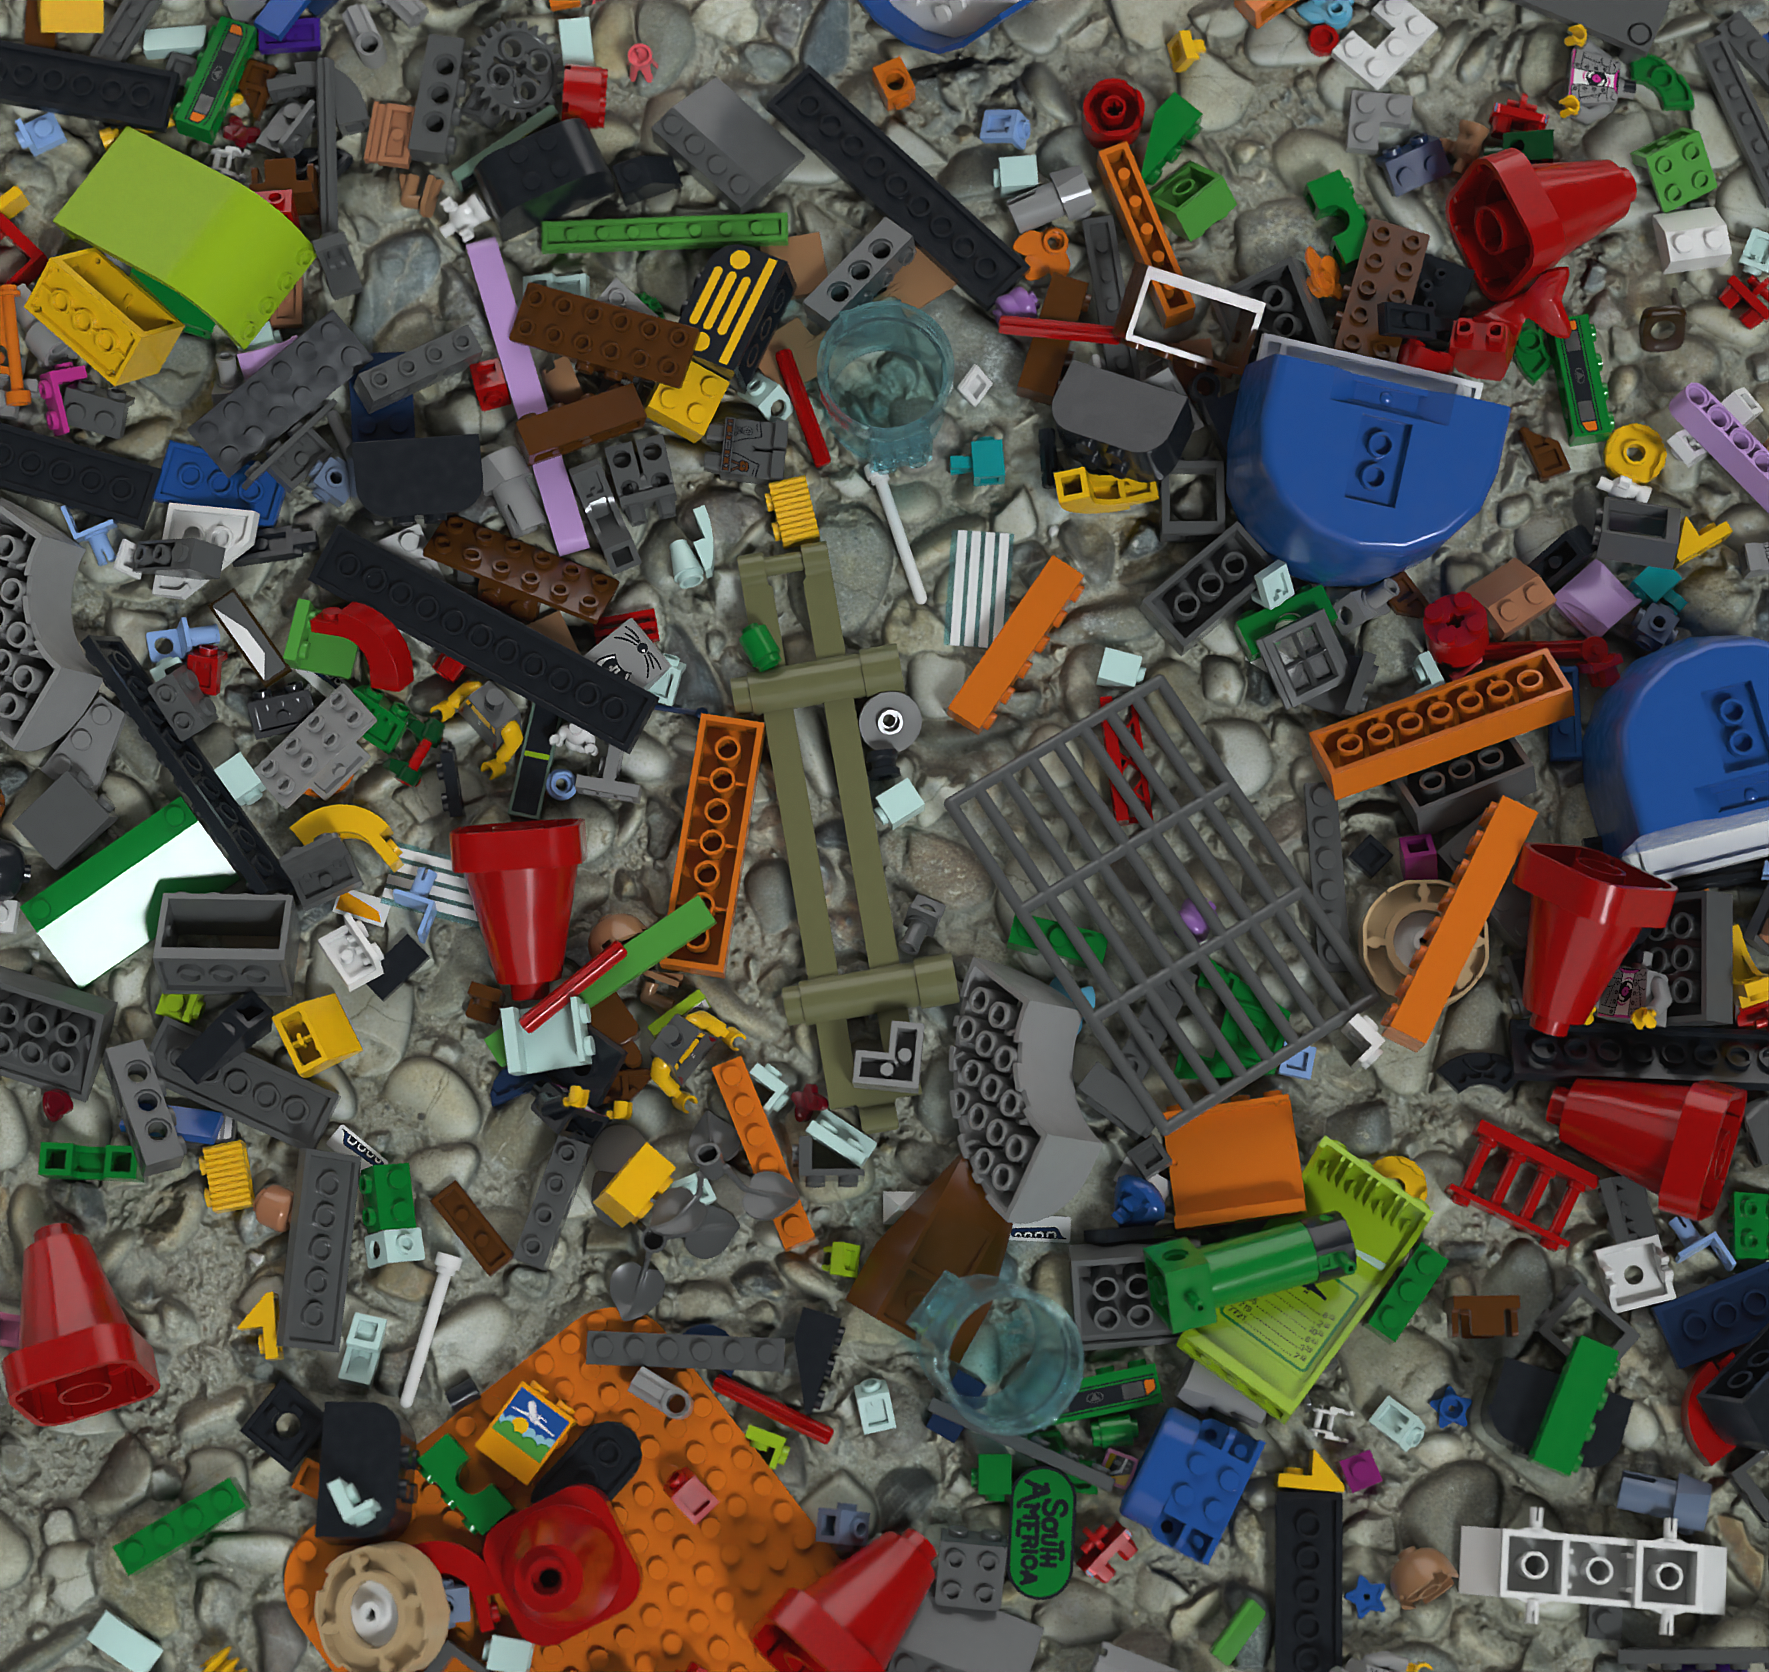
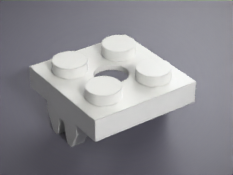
[1593,1235,1676,1314]

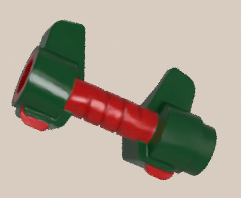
[383,717,446,788]

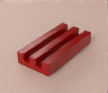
[593,608,660,645]

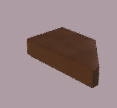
[238,59,279,122]
[1518,427,1571,483]
[1386,571,1430,619]
[602,1068,652,1105]

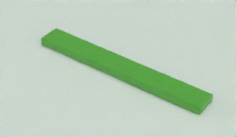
[541,212,789,254]
[484,895,717,1067]

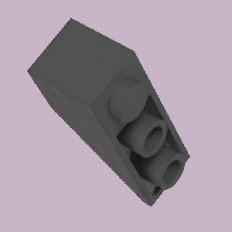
[132,538,226,580]

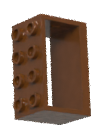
[1112,261,1266,379]

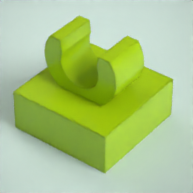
[821,1241,861,1278]

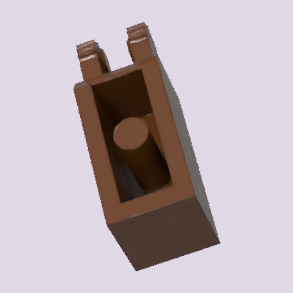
[590,992,644,1069]

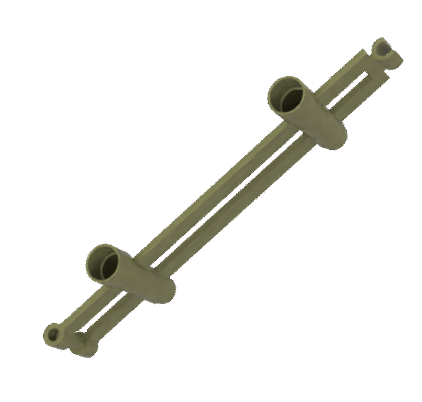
[730,541,960,1135]

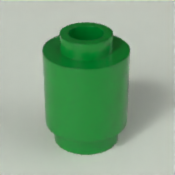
[738,623,782,672]
[1090,1412,1139,1449]

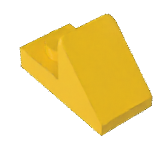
[1673,516,1733,569]
[237,1292,284,1361]
[1274,1449,1345,1493]

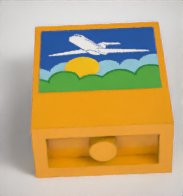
[474,1380,578,1486]

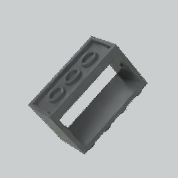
[153,892,301,996]

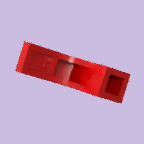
[310,601,414,692]
[1681,1351,1738,1467]
[410,1541,501,1633]

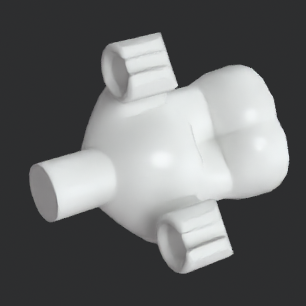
[439,193,492,243]
[1596,475,1652,503]
[549,722,598,756]

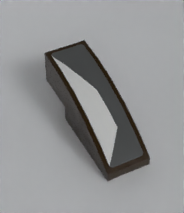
[208,588,292,688]

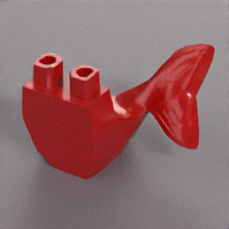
[1448,267,1572,381]

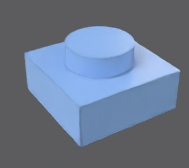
[1277,1041,1316,1081]

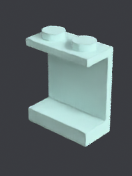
[500,996,595,1076]

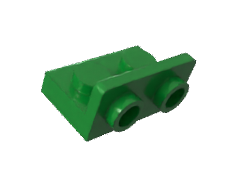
[352,684,417,755]

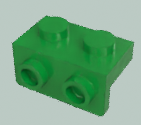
[358,1163,416,1234]

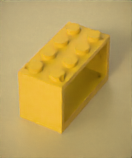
[24,247,185,387]

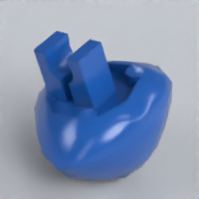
[1111,1174,1166,1227]

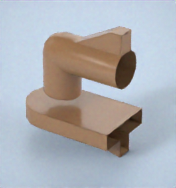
[399,174,445,218]
[640,968,684,1017]

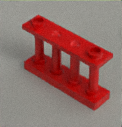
[1444,1119,1601,1252]

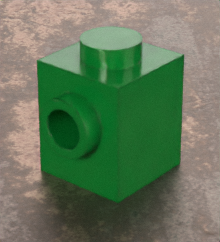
[971,1454,1012,1501]

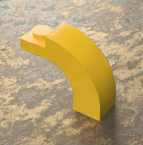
[1054,467,1160,514]
[289,804,404,873]
[1733,924,1769,1009]

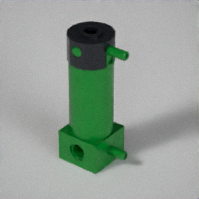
[1143,1210,1357,1334]

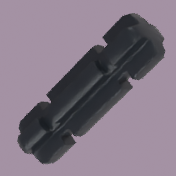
[1038,428,1058,489]

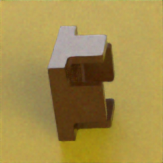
[249,158,319,217]
[1443,1295,1520,1339]

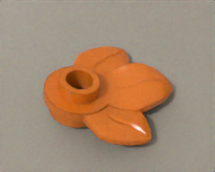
[1012,227,1070,281]
[1305,246,1343,301]

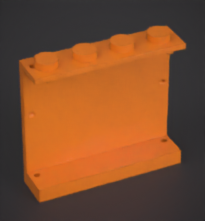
[1162,1090,1308,1232]

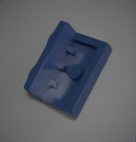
[1375,133,1451,197]

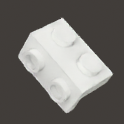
[317,912,384,992]
[1341,1013,1386,1071]

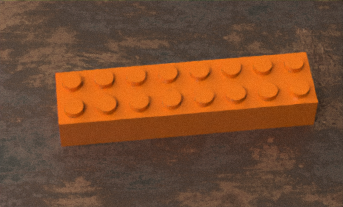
[1308,648,1575,801]
[659,713,766,979]
[1380,795,1539,1053]

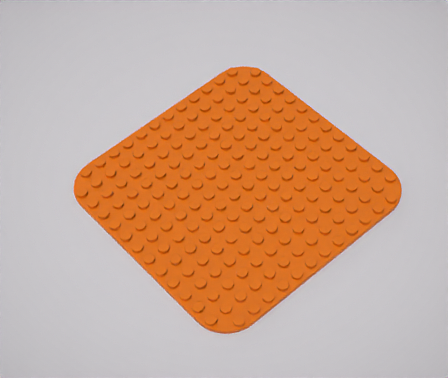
[284,1307,843,1672]

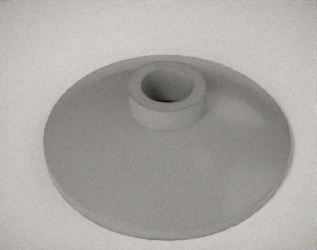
[859,691,922,752]

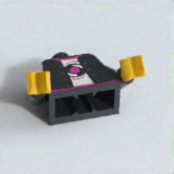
[531,1080,633,1145]

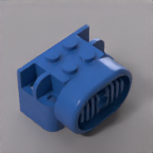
[1119,1407,1266,1565]

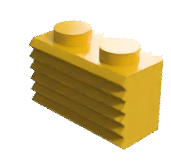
[764,475,820,549]
[199,1140,255,1214]

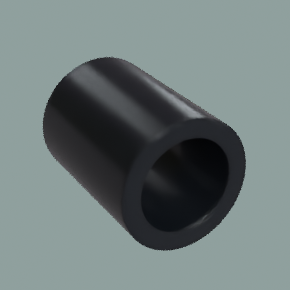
[444,1377,482,1412]

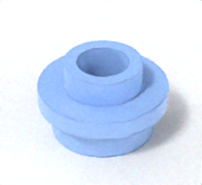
[545,769,576,801]

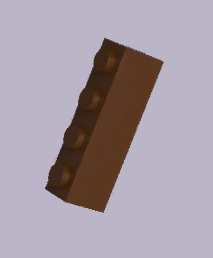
[1016,272,1092,406]
[514,383,647,467]

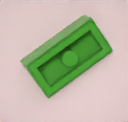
[1209,1598,1266,1666]

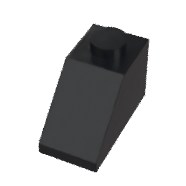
[612,156,683,207]
[1527,523,1597,589]

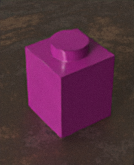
[1399,833,1438,881]
[1335,1450,1383,1494]

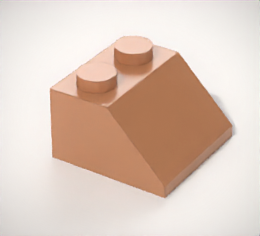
[1464,558,1557,642]

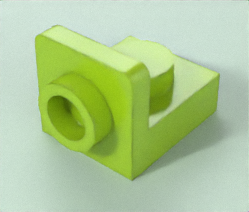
[155,992,206,1027]
[745,1424,791,1470]

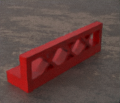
[1098,696,1153,826]

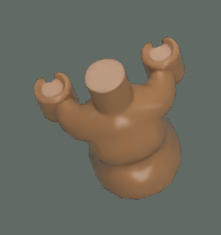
[1440,119,1489,175]

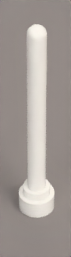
[863,460,927,604]
[400,1252,463,1408]

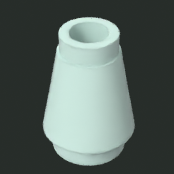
[669,539,704,589]

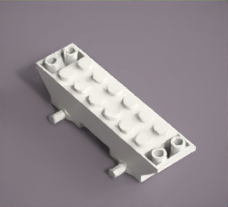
[1458,1507,1727,1635]

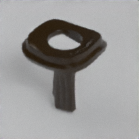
[1639,288,1687,352]

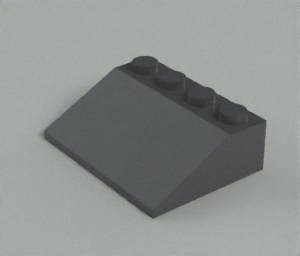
[651,77,805,214]
[1211,256,1335,379]
[1390,737,1537,835]
[1631,890,1733,1026]
[0,966,118,1102]
[1068,1235,1201,1351]
[887,1585,1044,1672]

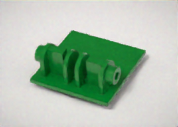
[1727,1192,1769,1260]

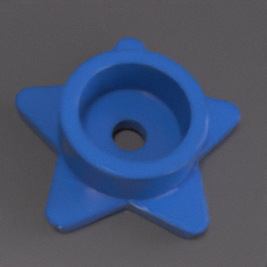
[1430,1386,1472,1428]
[1344,1575,1386,1619]

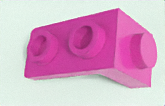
[38,362,87,436]

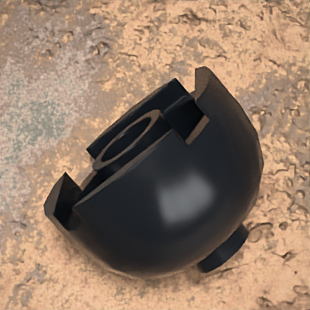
[0,839,31,901]

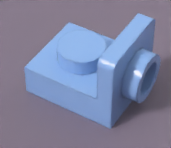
[979,109,1031,150]
[14,112,67,157]

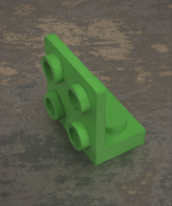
[1630,127,1717,213]
[283,598,359,680]

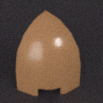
[541,356,583,405]

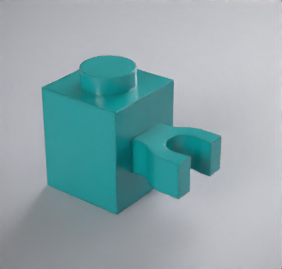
[950,436,1005,487]
[1627,566,1688,616]

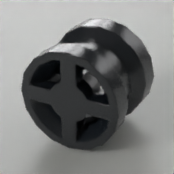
[866,748,901,781]

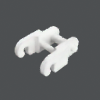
[210,146,251,182]
[1308,1405,1355,1444]

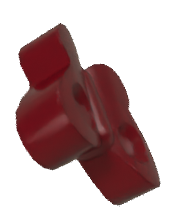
[222,116,261,148]
[791,1084,829,1122]

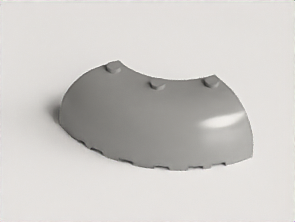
[0,497,104,752]
[949,957,1104,1224]

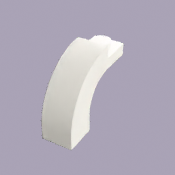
[1667,387,1764,468]

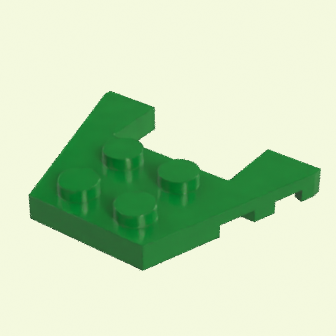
[1174,958,1291,1080]

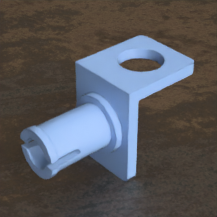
[60,505,118,566]
[145,617,220,663]
[393,867,437,944]
[1668,1216,1736,1272]

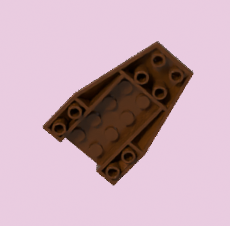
[845,1152,1013,1364]

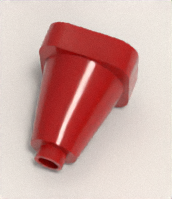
[1445,148,1637,302]
[449,818,588,1001]
[1512,842,1678,1037]
[1546,1078,1747,1222]
[1,1223,161,1426]
[483,1484,644,1646]
[748,1528,937,1672]

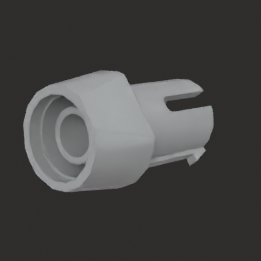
[1006,165,1097,235]
[15,283,79,370]
[481,446,547,539]
[1175,1357,1267,1429]

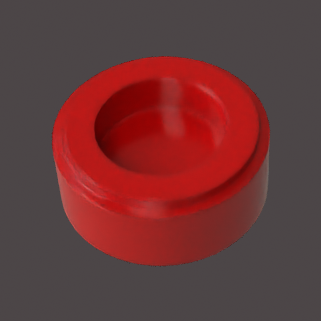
[1307,24,1339,57]

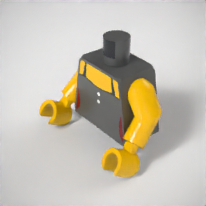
[430,680,523,780]
[649,1011,746,1114]

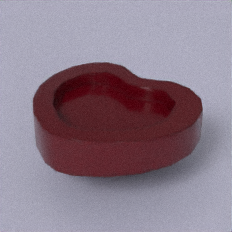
[43,1089,74,1122]

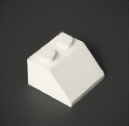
[1652,207,1732,275]

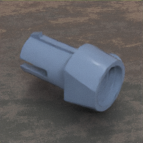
[1616,1469,1712,1535]

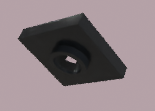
[546,1023,628,1108]
[240,1379,324,1472]

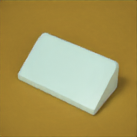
[143,25,208,60]

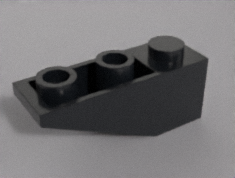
[175,990,274,1085]
[794,1307,846,1415]

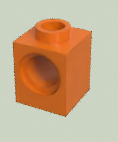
[872,56,916,111]

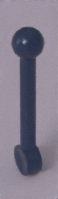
[654,704,708,720]

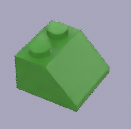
[1149,161,1237,242]

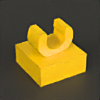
[1167,30,1206,73]

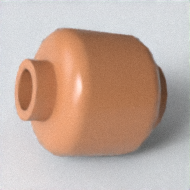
[253,1185,294,1232]

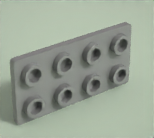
[254,683,377,809]

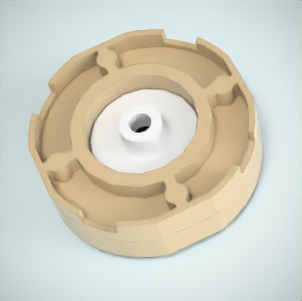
[1358,880,1489,1007]
[315,1541,450,1672]

